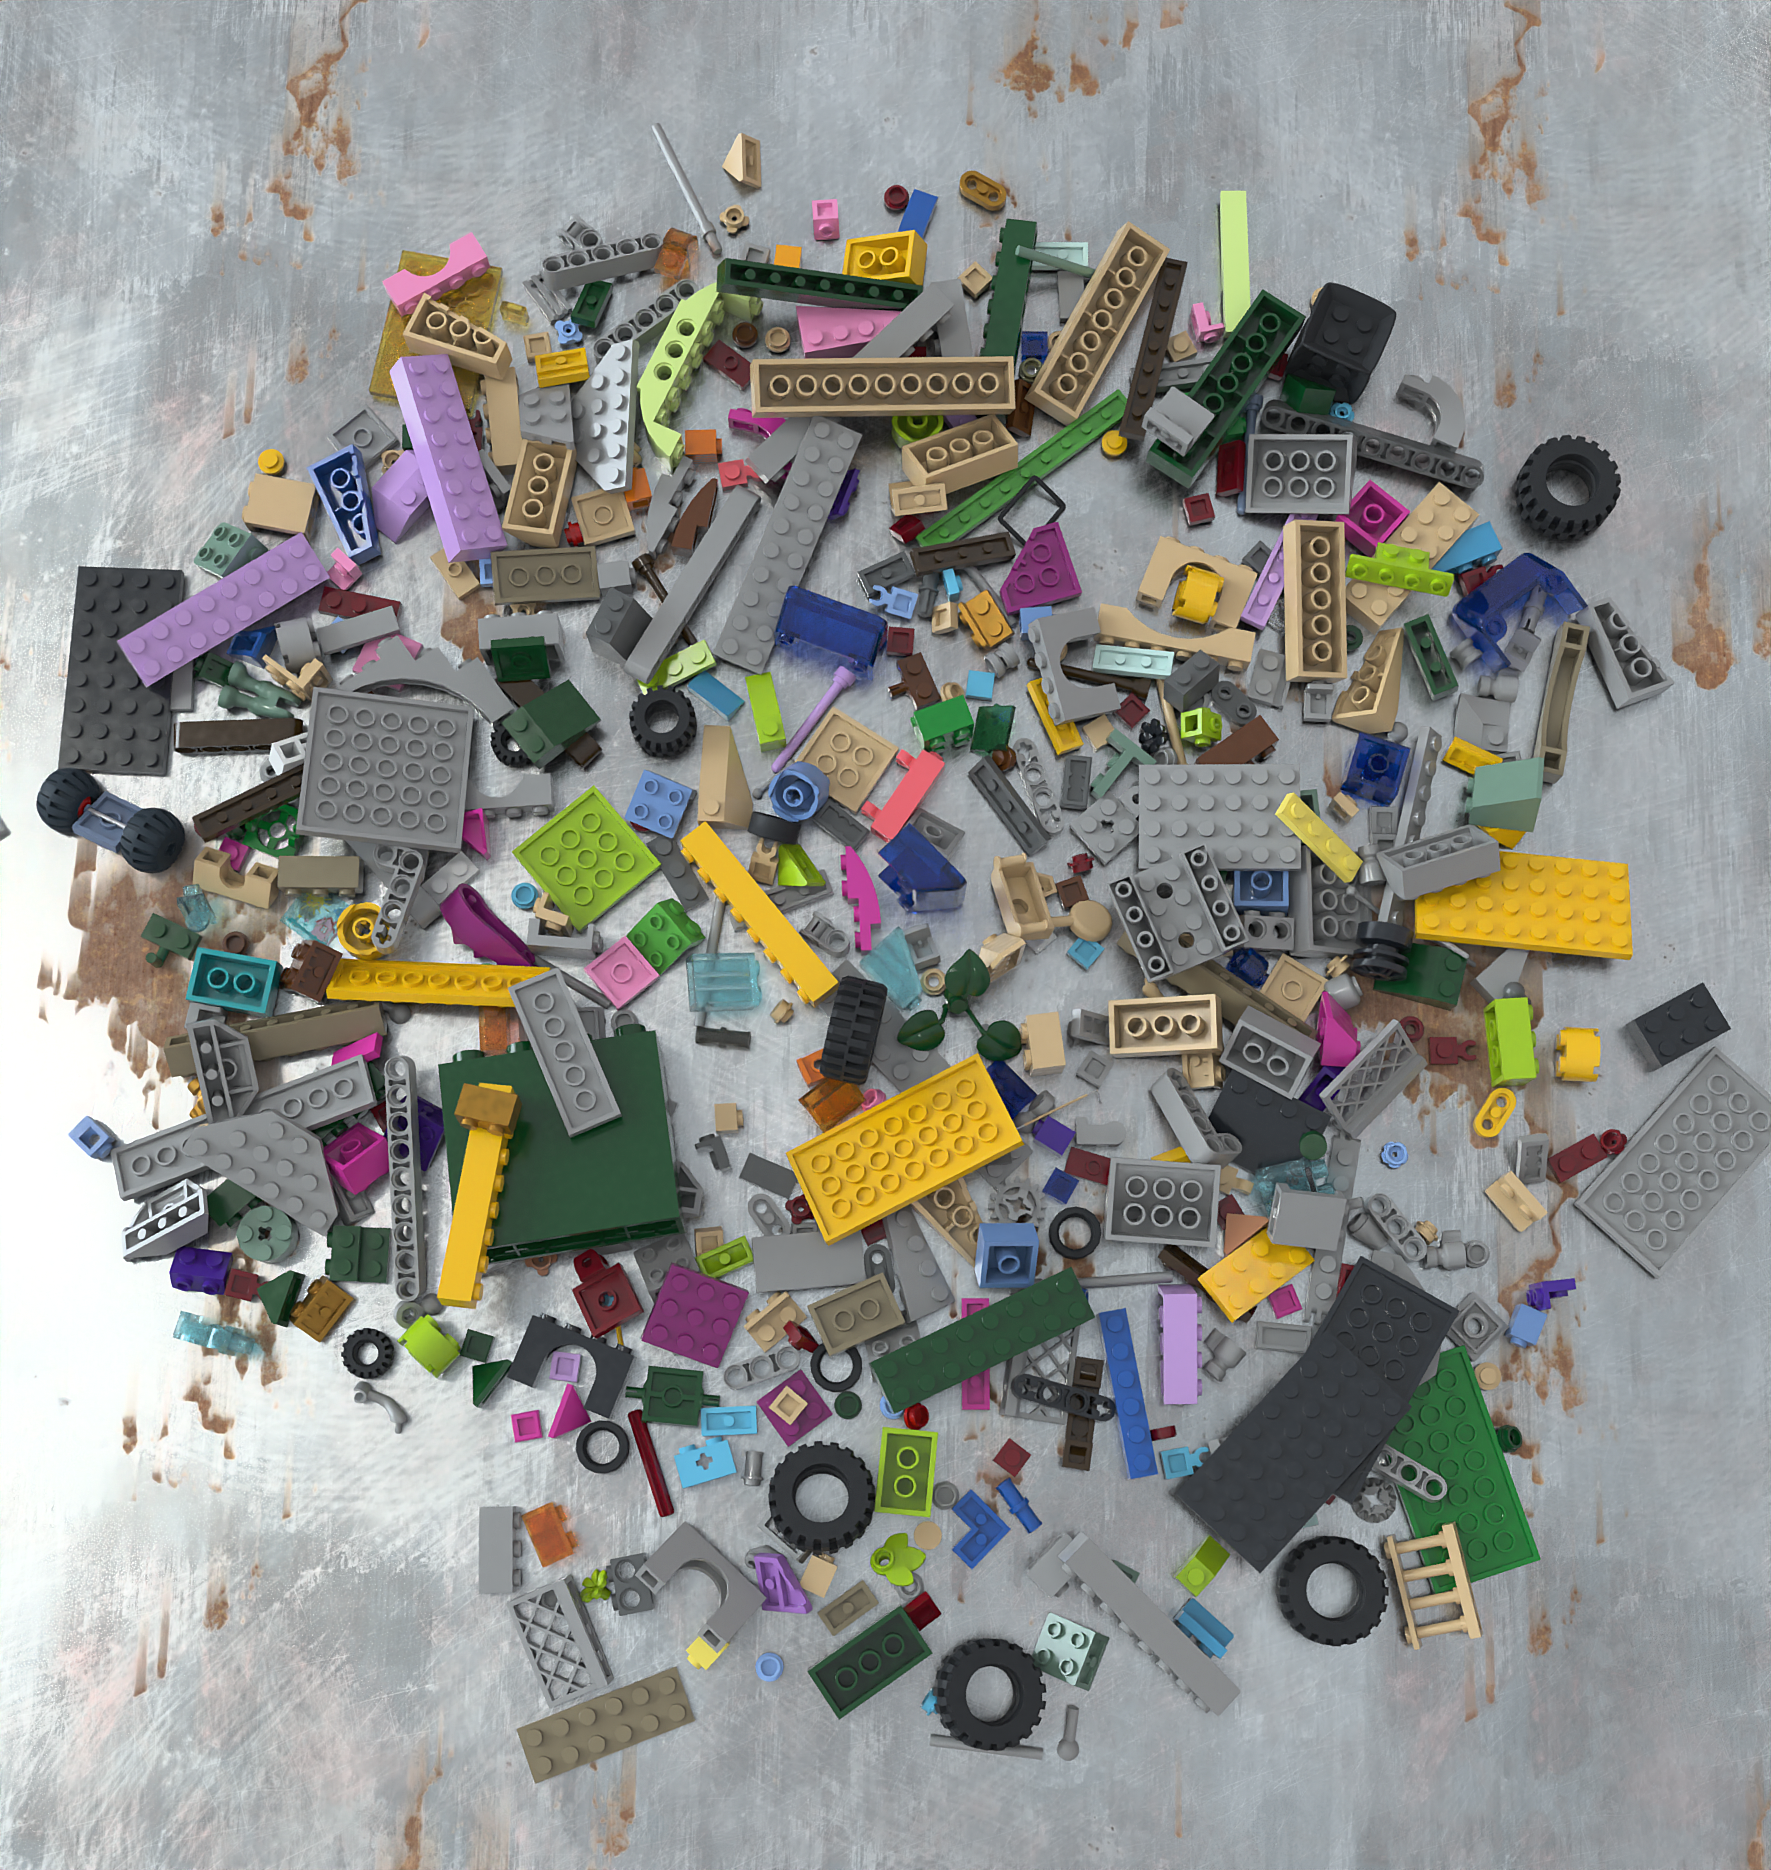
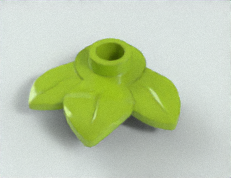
[870,1533,926,1587]

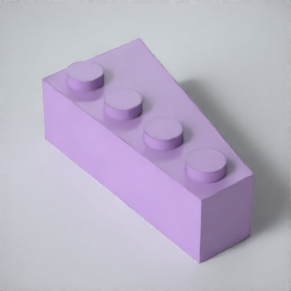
[1158,1284,1202,1404]

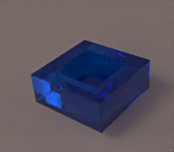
[1021,331,1048,360]
[1042,1167,1079,1205]

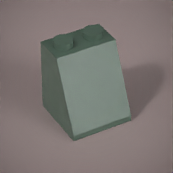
[1465,757,1544,832]

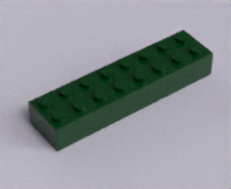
[1146,289,1306,489]
[868,1267,1095,1414]

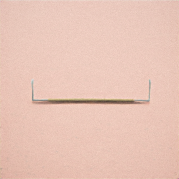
[1016,1089,1102,1130]

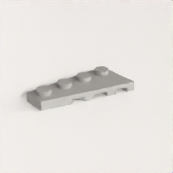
[882,1205,956,1324]

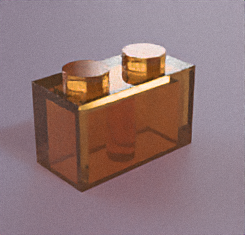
[478,1005,511,1056]
[798,1078,866,1133]
[521,1501,578,1568]

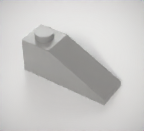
[1470,948,1529,1003]

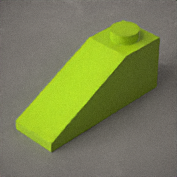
[745,672,787,752]

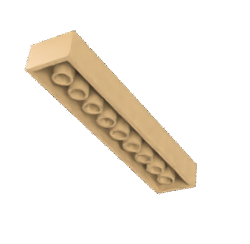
[750,356,1015,418]

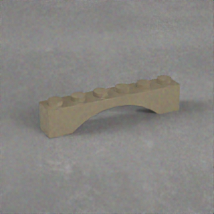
[1533,621,1590,784]

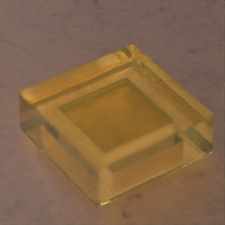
[499,301,530,326]

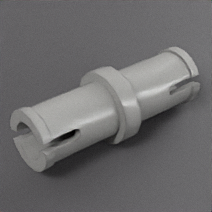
[1518,582,1550,634]

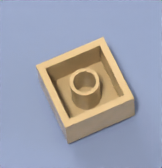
[1019,1012,1066,1077]

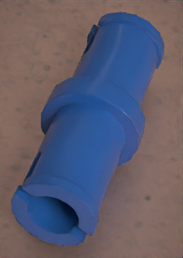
[996,1477,1043,1534]

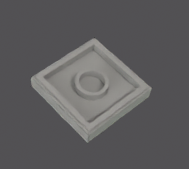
[326,403,400,470]

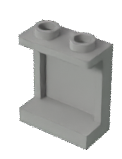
[526,918,603,960]
[1266,1182,1349,1251]

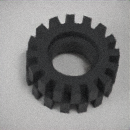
[490,719,532,767]
[341,1328,394,1379]

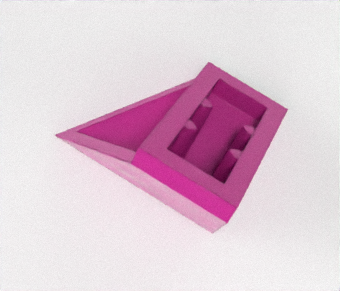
[462,808,491,861]

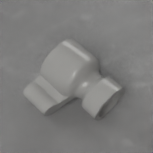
[1477,666,1519,703]
[1358,844,1387,886]
[1423,1230,1466,1270]
[1203,1328,1246,1382]

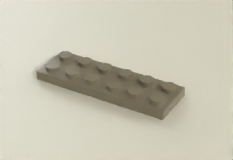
[516,1666,696,1784]

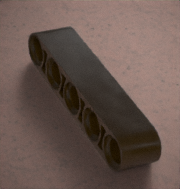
[495,678,602,768]
[174,718,303,753]

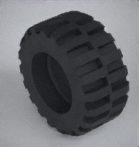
[1515,435,1621,540]
[820,975,888,1085]
[768,1441,875,1555]
[1276,1536,1389,1646]
[933,1638,1046,1751]

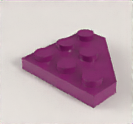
[999,522,1082,616]

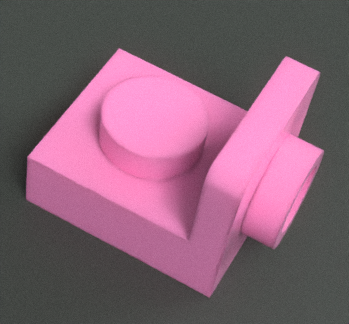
[812,199,840,240]
[1190,302,1225,343]
[327,548,362,590]

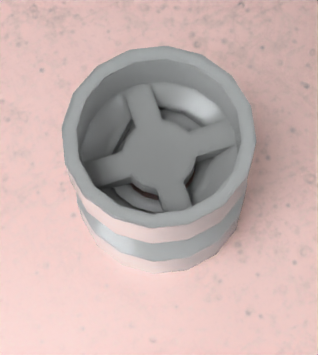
[984,642,1020,678]

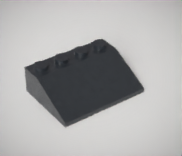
[1208,1069,1332,1190]

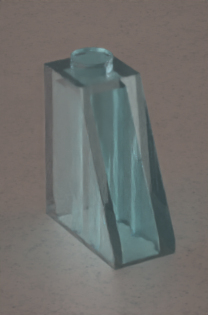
[859,926,923,1013]

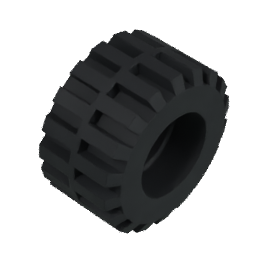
[629,685,697,757]

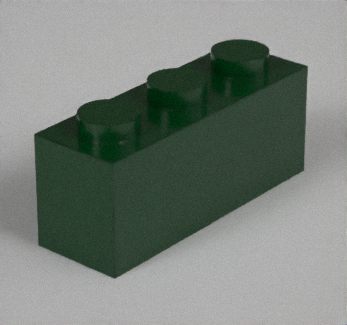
[1403,614,1459,701]

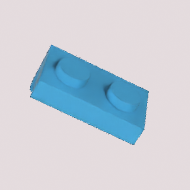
[1174,1598,1234,1659]

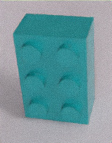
[185,947,283,1018]

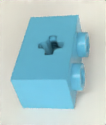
[674,1436,738,1489]

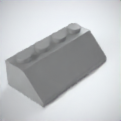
[1376,824,1501,900]

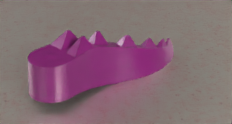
[440,883,538,967]

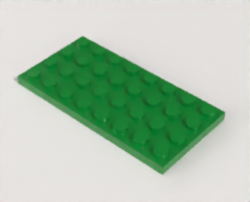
[1385,1345,1541,1594]

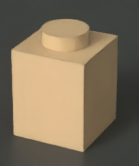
[800,1553,838,1598]

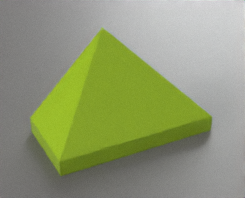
[778,844,826,886]

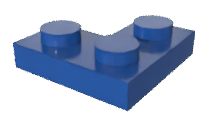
[952,1489,1011,1569]

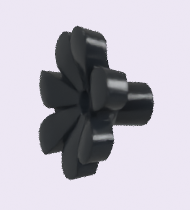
[1139,718,1169,753]

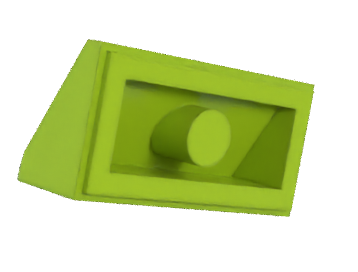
[695,1235,754,1279]

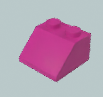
[1315,991,1361,1067]
[323,1122,389,1195]

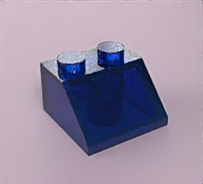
[1340,732,1411,806]

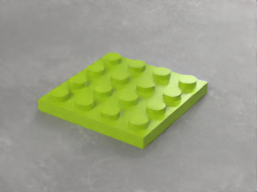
[512,785,661,933]

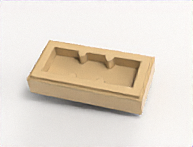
[430,548,481,601]

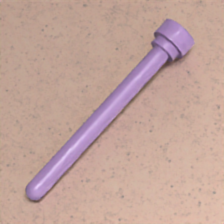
[771,666,856,773]

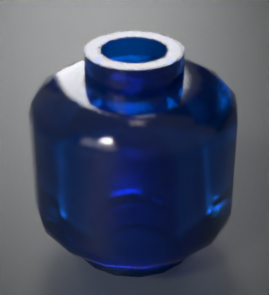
[1229,948,1269,987]

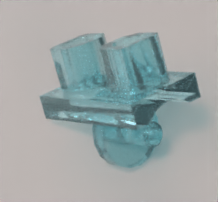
[177,884,217,932]

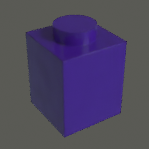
[1032,1116,1076,1158]

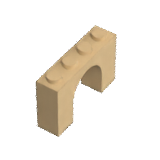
[1136,536,1258,632]

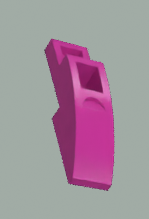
[840,846,881,956]

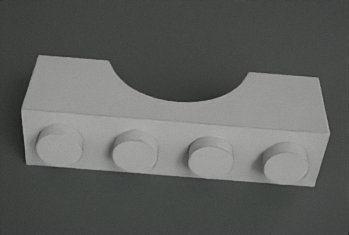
[464,773,555,819]

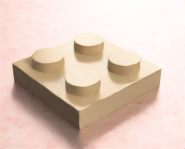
[571,488,636,547]
[1259,953,1329,1022]

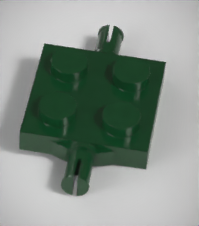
[625,1366,720,1428]

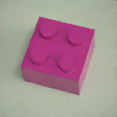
[1335,480,1410,558]

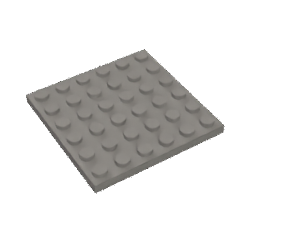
[296,687,474,853]

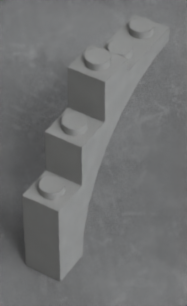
[337,636,515,728]

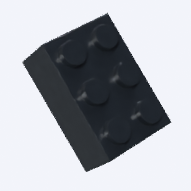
[1626,982,1731,1071]

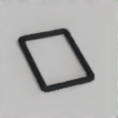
[998,475,1066,546]

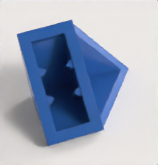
[226,625,278,669]

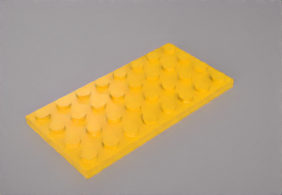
[1415,851,1633,960]
[786,1053,1025,1246]

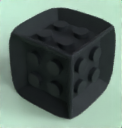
[1284,282,1397,405]

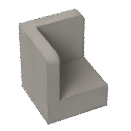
[184,1002,228,1030]

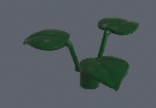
[897,949,1022,1061]

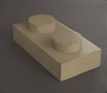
[817,1580,879,1636]

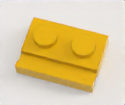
[535,347,590,388]

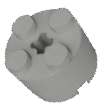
[274,617,323,674]

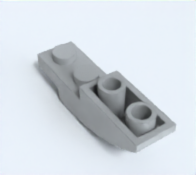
[647,456,696,561]

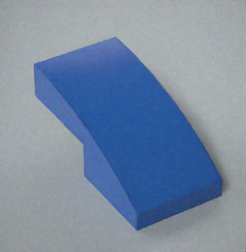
[898,189,939,239]

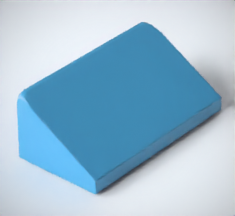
[687,671,745,722]

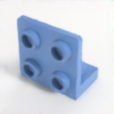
[625,769,697,838]

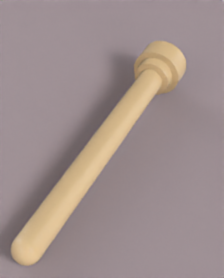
[1156,679,1190,765]

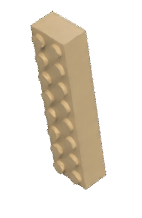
[1024,221,1170,426]

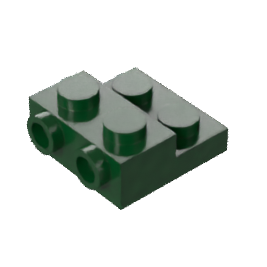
[325,1225,392,1284]

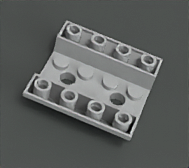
[1105,842,1249,983]

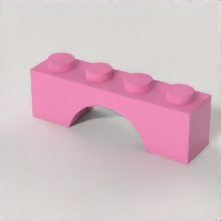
[382,232,490,317]

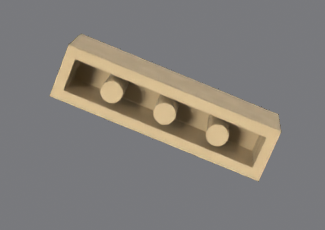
[480,367,523,475]

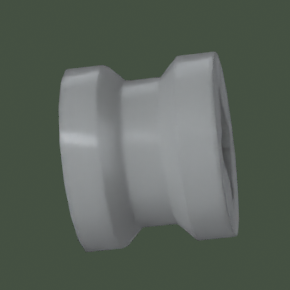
[1450,637,1483,670]

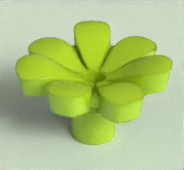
[579,1569,611,1603]

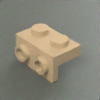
[533,892,574,937]

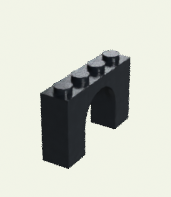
[507,1312,637,1419]

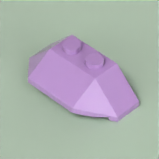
[372,450,431,544]

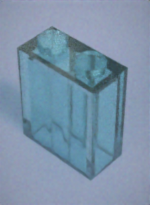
[686,952,762,1012]

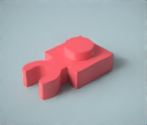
[718,459,763,491]

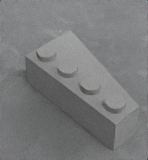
[1575,597,1675,709]

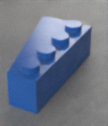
[306,444,381,566]

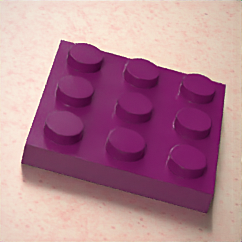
[641,1262,749,1368]

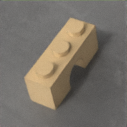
[192,847,279,909]

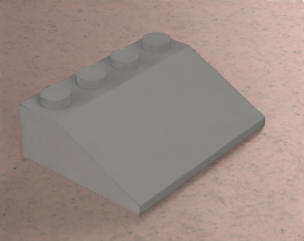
[1245,434,1358,514]
[1288,845,1372,958]
[1103,1157,1221,1248]

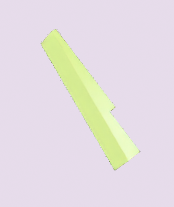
[1220,191,1251,338]

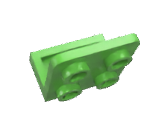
[626,898,706,975]

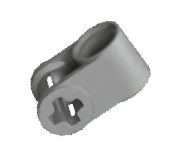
[556,213,603,250]
[799,911,850,958]

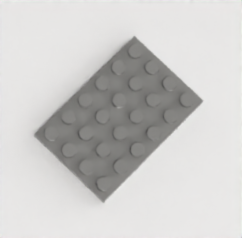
[1139,764,1301,871]

